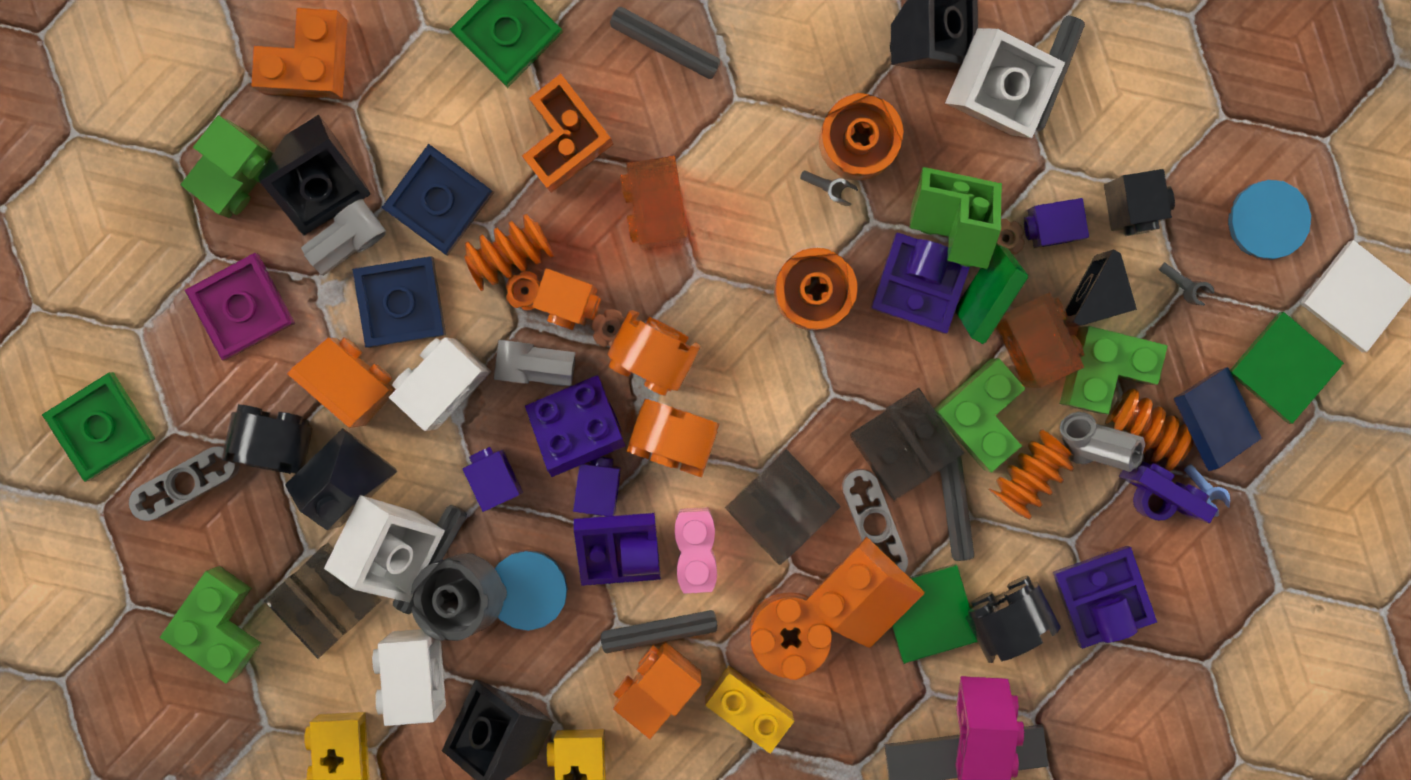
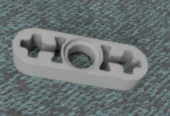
[129,446,240,521]
[842,469,908,573]

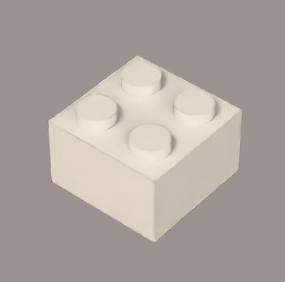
[945,28,1065,138]
[389,337,492,431]
[324,495,445,603]
[372,629,446,726]

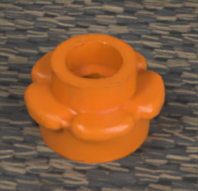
[506,271,541,311]

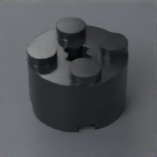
[221,404,313,474]
[966,576,1061,663]

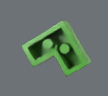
[180,115,274,218]
[910,167,1002,269]
[1059,326,1168,414]
[932,358,1026,473]
[159,566,261,684]

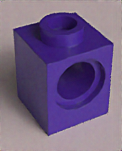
[1024,198,1089,249]
[462,447,523,512]
[573,457,621,516]

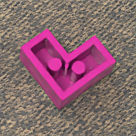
[955,676,1024,780]

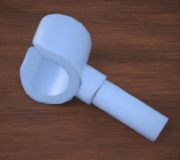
[1184,464,1230,517]

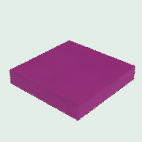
[185,253,295,360]

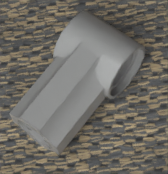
[301,199,387,276]
[494,340,576,386]
[1060,412,1145,472]

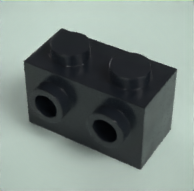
[1104,169,1175,237]

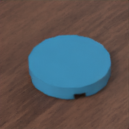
[1228,180,1311,260]
[495,550,568,631]

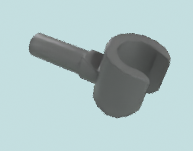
[800,170,858,206]
[1159,262,1215,306]

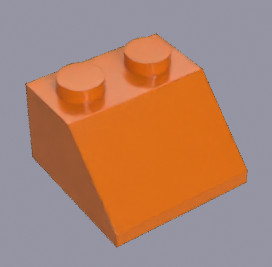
[287,337,396,428]
[806,536,925,648]

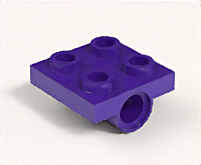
[870,232,970,334]
[525,375,626,477]
[1119,461,1218,523]
[574,513,661,586]
[1053,546,1157,649]

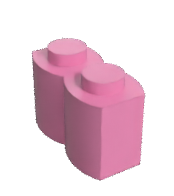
[675,507,717,593]

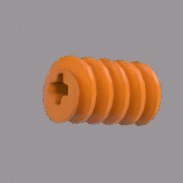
[464,214,554,291]
[1105,389,1194,472]
[988,429,1075,520]

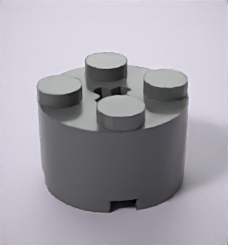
[411,553,507,641]

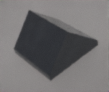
[1057,249,1137,328]

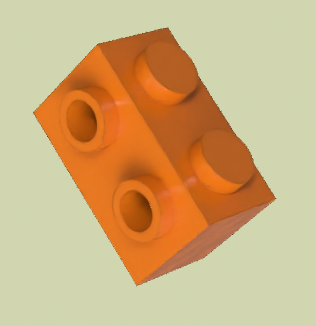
[532,268,601,330]

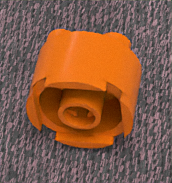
[819,93,904,180]
[774,248,858,331]
[607,310,701,396]
[626,398,719,478]
[750,592,832,680]

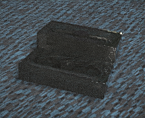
[850,388,964,501]
[725,449,841,565]
[264,543,382,659]

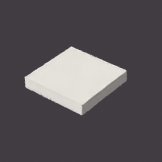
[1300,240,1411,352]

